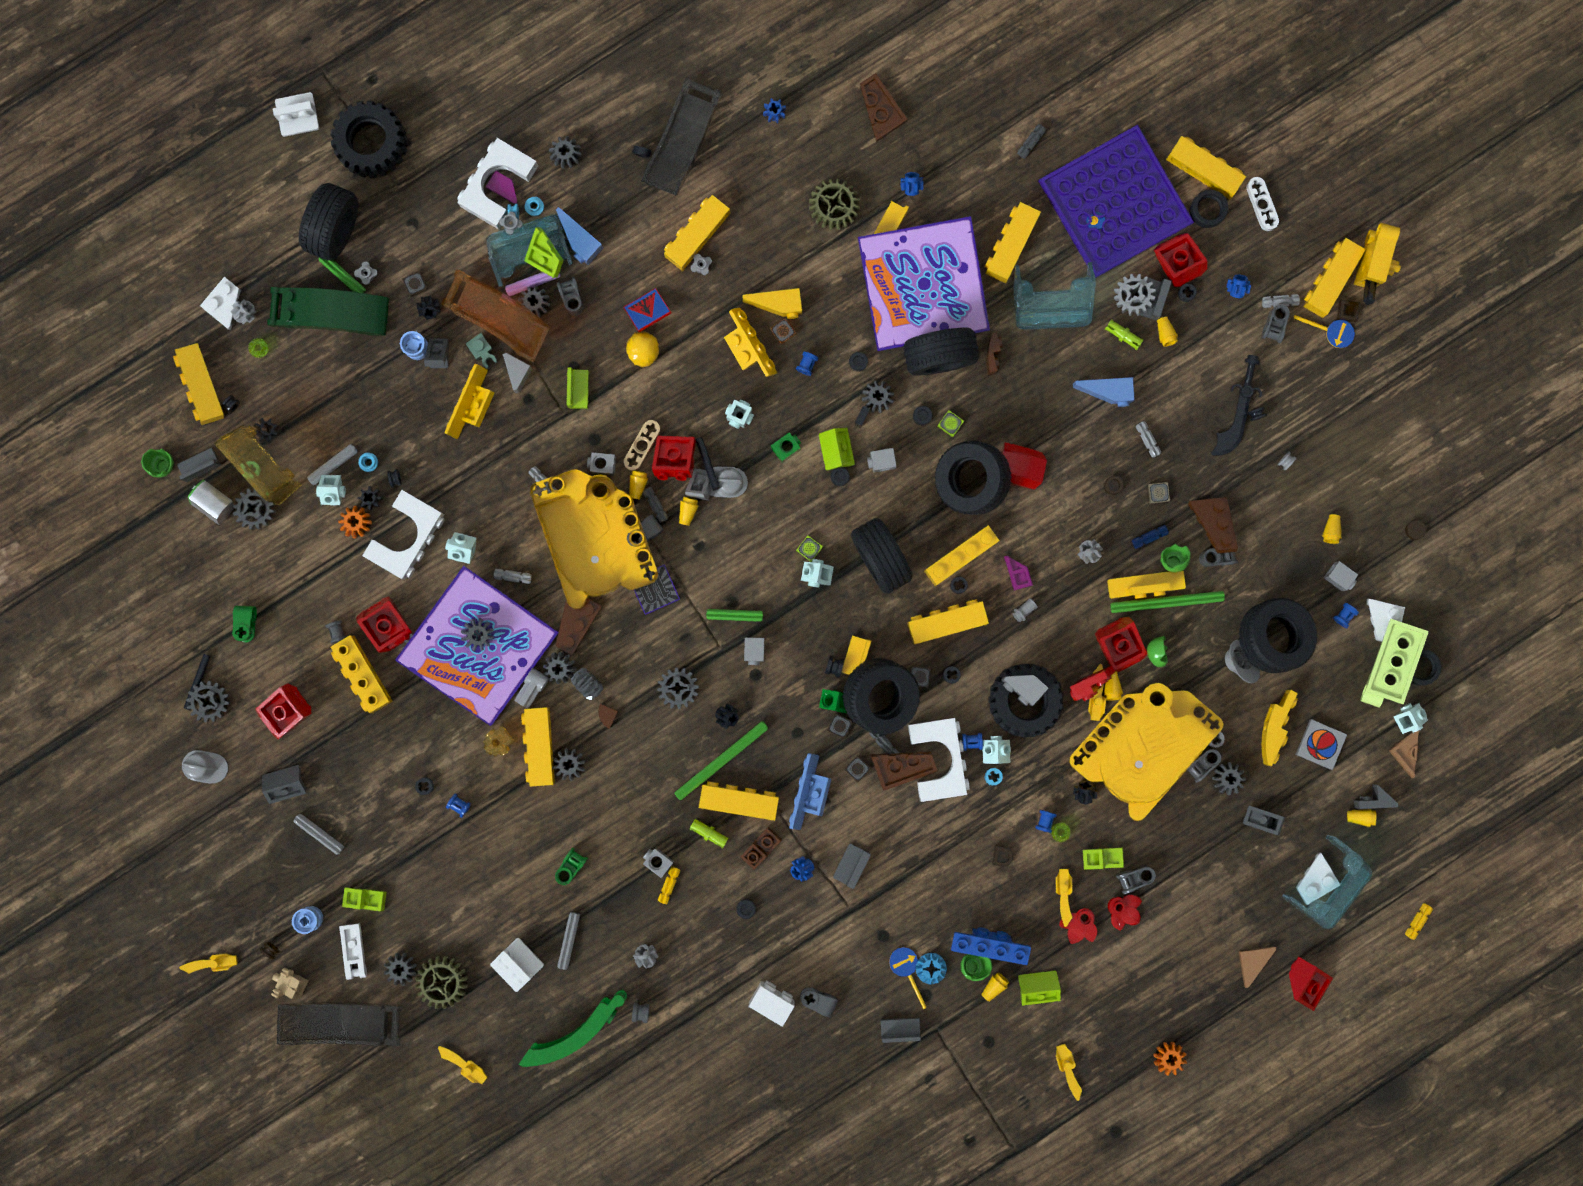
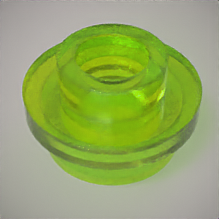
[249,339,268,358]
[1051,823,1070,842]

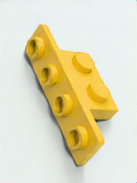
[724,308,777,377]
[445,363,494,439]
[1107,571,1186,599]

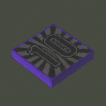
[634,564,680,615]

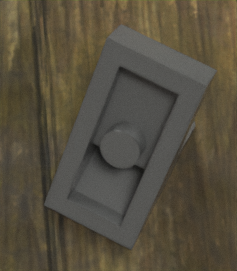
[424,338,449,368]
[1354,784,1398,809]
[1243,806,1285,836]

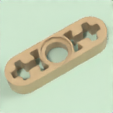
[624,420,660,471]

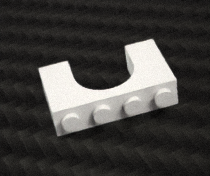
[458,138,538,230]
[362,490,445,580]
[908,718,970,802]

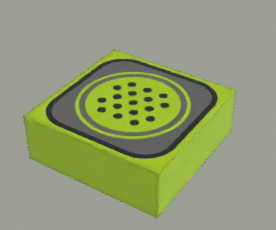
[937,410,964,437]
[796,535,823,562]

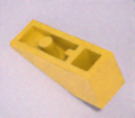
[742,288,802,319]

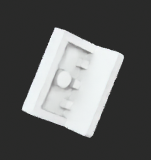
[273,92,319,137]
[490,938,544,992]

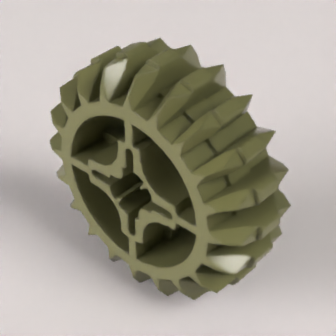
[809,178,860,230]
[415,956,468,1009]

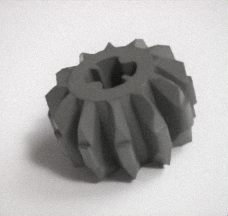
[549,136,582,169]
[518,286,550,319]
[862,381,894,413]
[461,618,494,651]
[543,651,577,684]
[571,668,603,700]
[553,748,586,781]
[1212,762,1246,795]
[384,952,417,986]

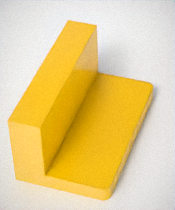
[874,201,909,234]
[841,636,871,675]

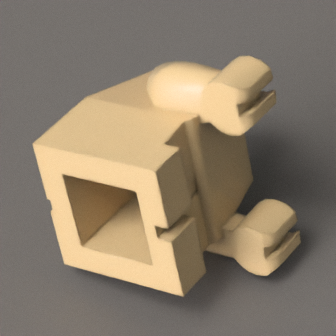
[271,968,309,999]

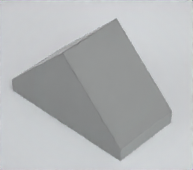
[503,353,532,393]
[685,468,711,501]

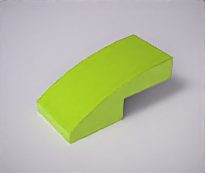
[1083,847,1124,869]
[342,887,386,911]

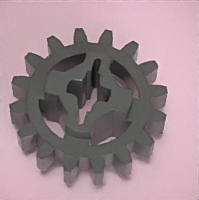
[232,488,276,530]
[657,668,699,709]
[186,681,230,723]

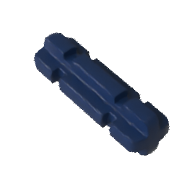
[1132,525,1169,549]

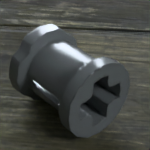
[325,620,347,644]

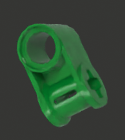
[232,605,257,643]
[555,847,588,885]

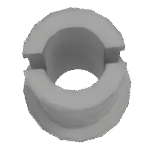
[1013,598,1037,622]

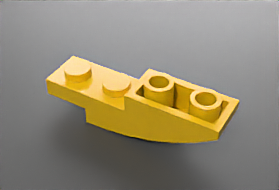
[1261,690,1298,766]

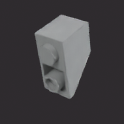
[1002,675,1048,706]

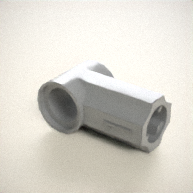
[514,668,549,709]

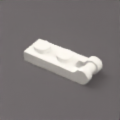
[339,923,367,980]

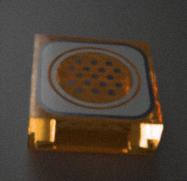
[770,318,796,345]

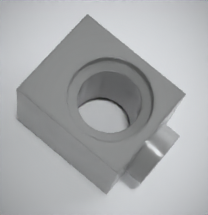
[867,448,897,473]
[587,453,616,476]
[1324,561,1358,591]
[744,638,764,665]
[643,848,674,878]

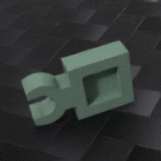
[466,333,498,369]

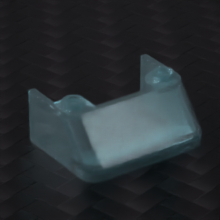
[486,215,573,287]
[1014,262,1096,330]
[1282,835,1372,929]

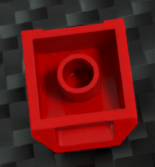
[1154,233,1208,287]
[1002,442,1047,489]
[356,596,412,653]
[1095,617,1147,672]
[255,683,312,740]

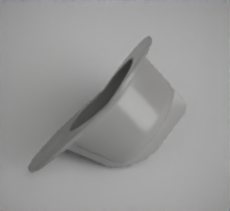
[710,467,748,498]
[1225,639,1260,683]
[182,750,228,784]

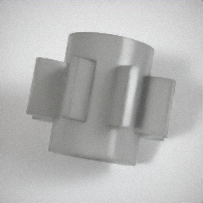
[231,299,256,324]
[1078,539,1103,564]
[633,944,659,969]

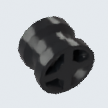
[825,655,845,678]

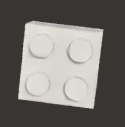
[749,980,795,1027]

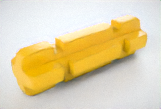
[658,867,680,904]
[1405,904,1433,940]

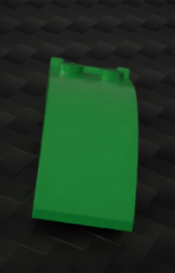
[519,990,627,1067]

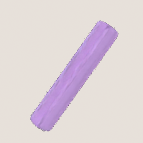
[505,272,560,296]

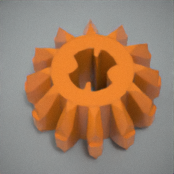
[338,506,372,539]
[1153,1042,1187,1076]

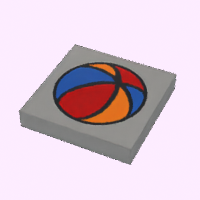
[1295,719,1347,770]

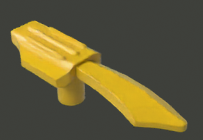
[1088,664,1106,721]
[1056,869,1072,927]
[179,953,238,973]
[1056,1044,1082,1101]
[438,1046,488,1084]

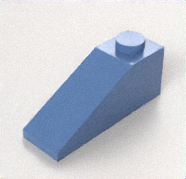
[556,207,603,265]
[1073,377,1134,407]

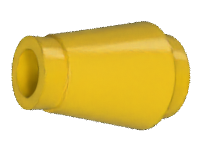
[1157,317,1178,347]
[629,470,648,499]
[679,497,699,526]
[1322,514,1342,544]
[1104,672,1123,701]
[1347,809,1376,827]
[981,972,1009,1002]

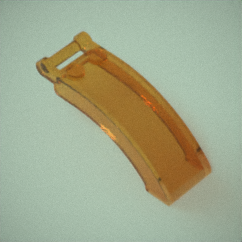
[441,270,550,362]

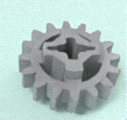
[1114,274,1156,316]

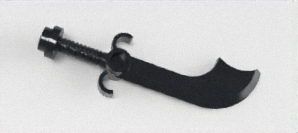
[1211,355,1262,456]

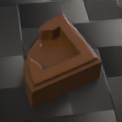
[598,703,618,729]

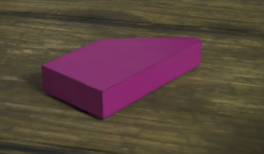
[486,171,518,205]
[1004,556,1033,591]

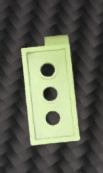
[1360,619,1429,708]

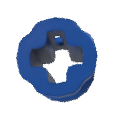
[796,351,818,376]
[1333,603,1359,628]
[962,733,983,751]
[446,793,471,818]
[1035,810,1057,833]

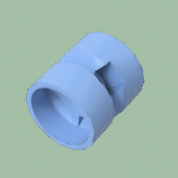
[400,331,428,360]
[292,906,323,934]

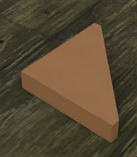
[1389,730,1420,778]
[1239,946,1276,988]

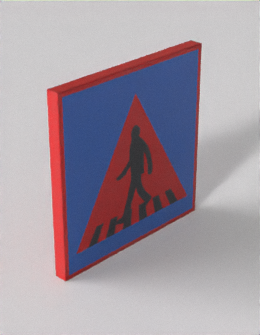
[623,288,671,332]

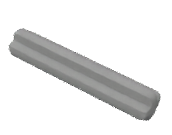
[307,444,358,485]
[293,814,344,855]
[557,912,580,970]

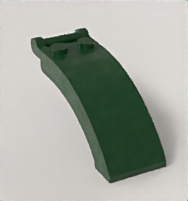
[267,287,389,336]

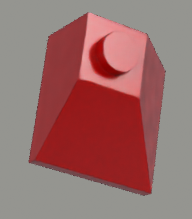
[1289,957,1333,1011]

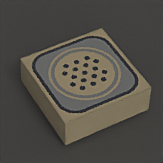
[1148,482,1170,504]

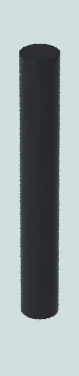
[696,437,720,491]
[183,654,211,710]

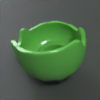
[141,449,174,478]
[1160,544,1191,573]
[1147,636,1167,667]
[960,954,992,981]

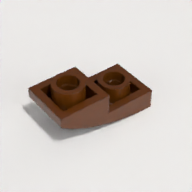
[986,332,1003,375]
[740,827,782,870]

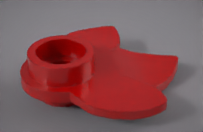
[1108,894,1142,931]
[1059,908,1097,944]

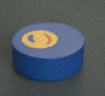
[1086,212,1105,230]

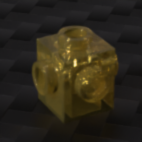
[483,726,515,756]

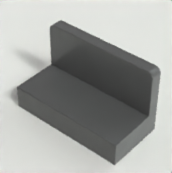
[1138,278,1172,321]
[177,448,222,482]
[262,765,306,804]
[833,843,871,889]
[880,1017,921,1043]

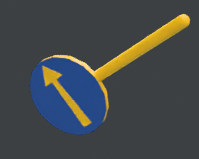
[1293,315,1355,348]
[889,947,926,1009]

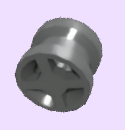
[632,1002,650,1023]

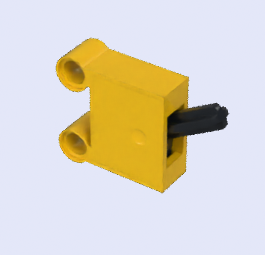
[1353,223,1401,305]

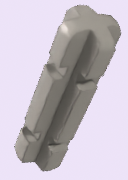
[1262,294,1300,308]
[1136,421,1161,457]
[529,466,557,494]
[494,569,532,584]

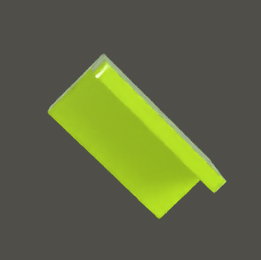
[567,367,589,409]
[819,428,855,470]
[1018,971,1061,1006]

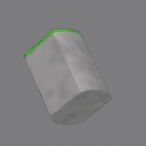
[188,479,234,525]

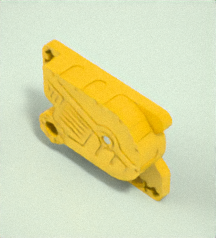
[530,469,659,609]
[1070,683,1223,821]

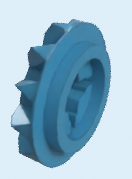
[916,953,947,985]

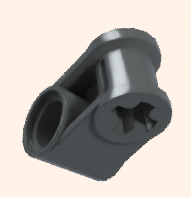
[557,277,584,316]
[1261,305,1290,343]
[627,515,664,547]
[1199,548,1239,567]
[1187,748,1221,783]
[1116,865,1156,894]
[800,987,839,1018]

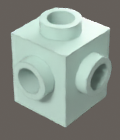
[725,400,754,429]
[316,475,346,505]
[445,532,477,564]
[801,559,834,588]
[1394,703,1428,734]
[982,736,1011,764]

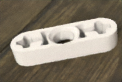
[1246,177,1279,231]

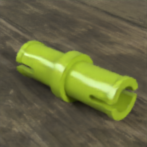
[1105,319,1143,350]
[690,819,729,849]

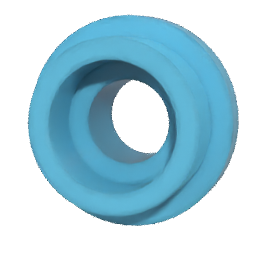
[525,197,544,216]
[359,453,378,472]

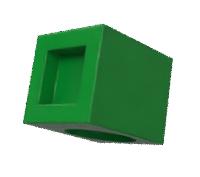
[771,432,801,463]
[819,689,847,713]

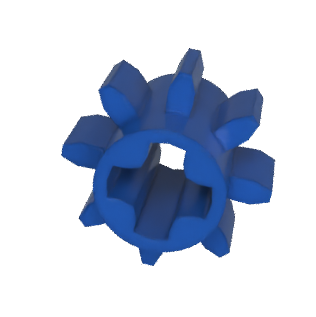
[763,98,786,123]
[901,172,923,196]
[1227,274,1251,298]
[791,856,814,882]

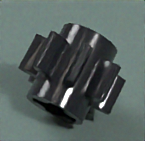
[416,295,441,320]
[253,418,277,442]
[357,486,383,511]
[715,703,739,729]
[1073,780,1098,805]

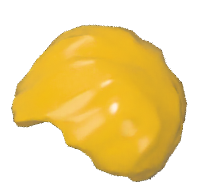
[626,331,659,367]

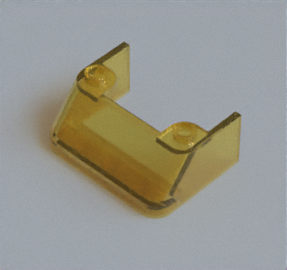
[215,425,301,505]

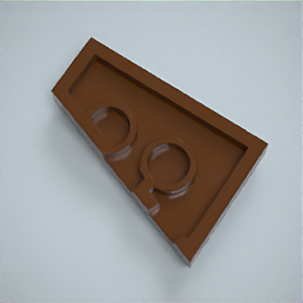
[860,73,908,142]
[1188,497,1238,554]
[556,598,602,656]
[870,752,938,791]

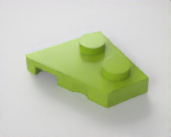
[524,227,564,278]

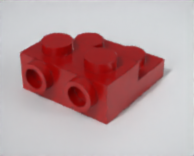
[652,436,696,481]
[1070,665,1115,701]

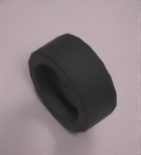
[1190,190,1228,228]
[1401,649,1441,685]

